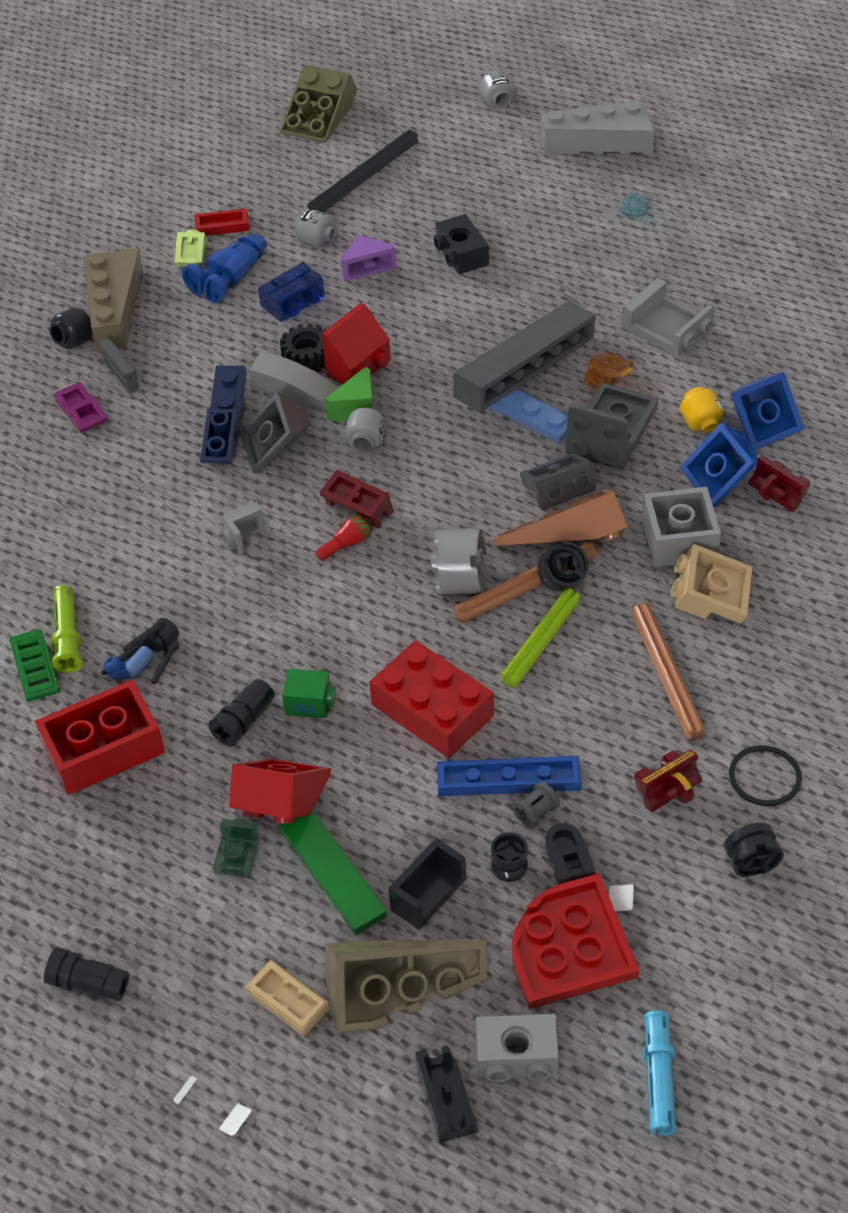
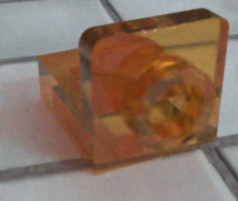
[584,352,633,390]

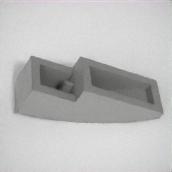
[249,351,339,411]

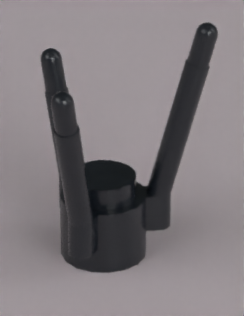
[101,618,179,684]

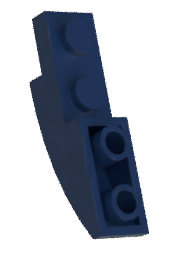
[200,365,247,464]

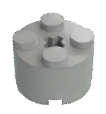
[431,528,487,595]

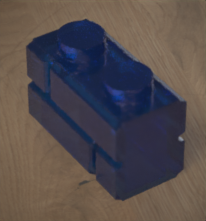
[258,262,325,322]

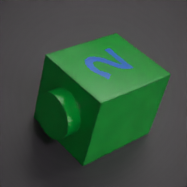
[282,669,336,718]

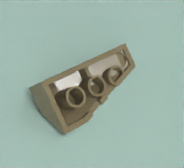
[326,939,487,1033]

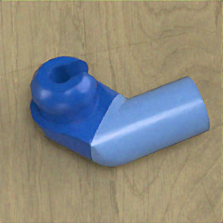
[103,646,154,680]

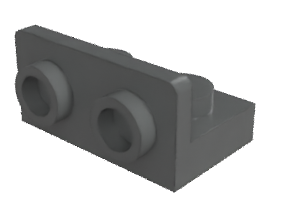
[520,453,596,510]

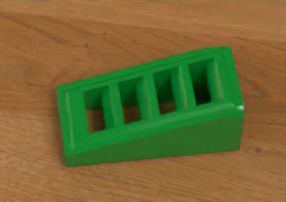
[9,629,60,702]

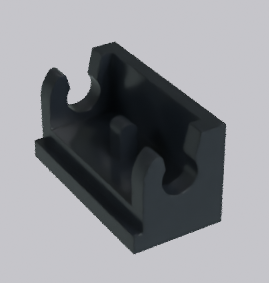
[415,1046,478,1143]

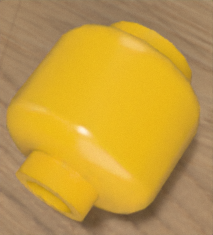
[680,387,725,434]

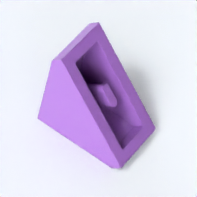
[341,235,397,281]

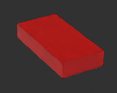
[194,208,250,236]

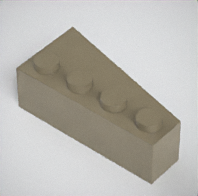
[83,248,143,353]

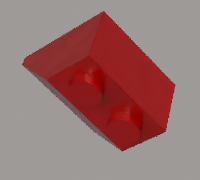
[322,302,391,385]
[229,758,331,823]

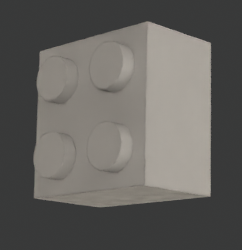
[641,487,721,567]

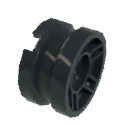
[537,541,589,591]
[724,823,784,878]

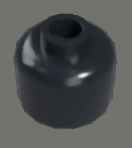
[49,307,93,349]

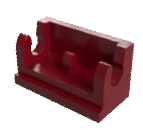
[319,470,394,529]

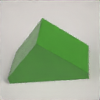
[325,367,373,421]

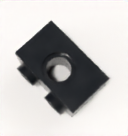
[433,214,489,275]

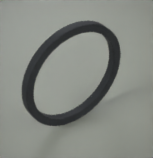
[729,745,802,806]

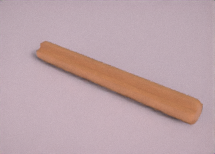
[454,542,597,623]
[632,603,705,740]

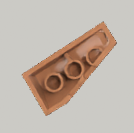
[492,488,628,546]

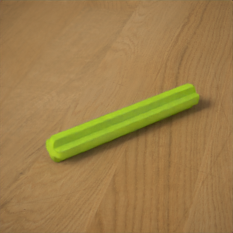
[501,588,580,688]

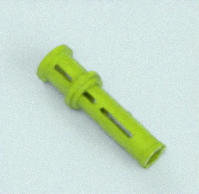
[51,585,83,673]

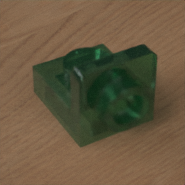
[213,818,260,878]

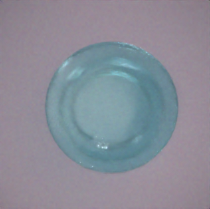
[620,193,648,217]

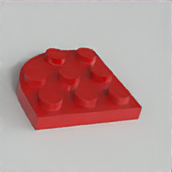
[512,873,639,1009]

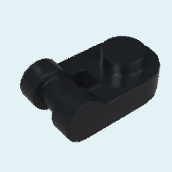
[545,823,596,885]

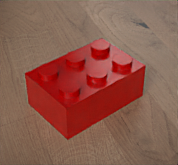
[369,640,494,759]
[35,679,165,796]

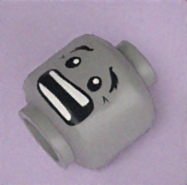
[479,71,516,108]
[295,209,337,248]
[344,407,386,452]

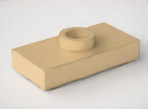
[245,960,329,1037]

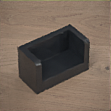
[388,837,466,930]

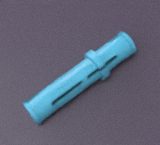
[643,1011,677,1135]

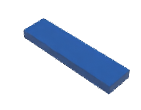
[437,756,581,796]

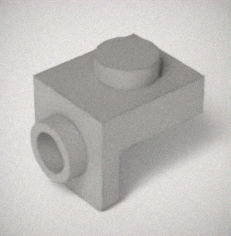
[221,501,265,555]

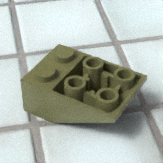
[279,64,357,142]

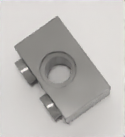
[475,1014,559,1082]

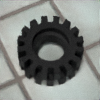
[280,323,327,372]

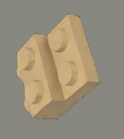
[670,543,752,624]

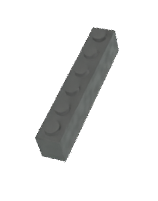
[453,301,596,412]

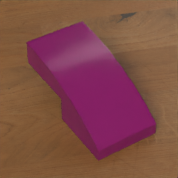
[54,382,108,433]

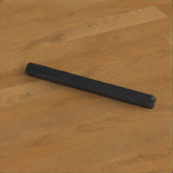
[307,129,418,212]

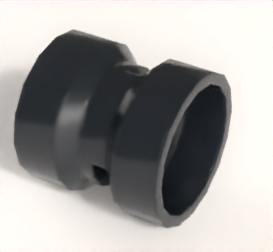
[491,832,528,882]

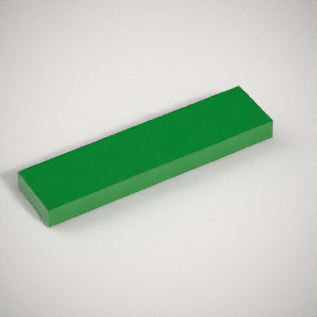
[279,810,387,936]

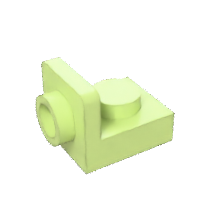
[174,230,209,268]

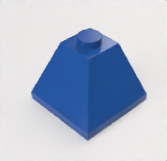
[730,372,804,450]
[680,422,758,508]

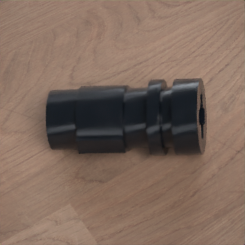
[208,679,275,747]
[44,947,129,1001]

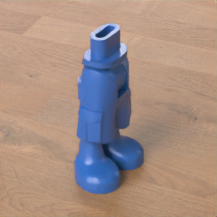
[181,234,267,303]

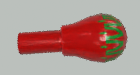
[315,515,371,562]

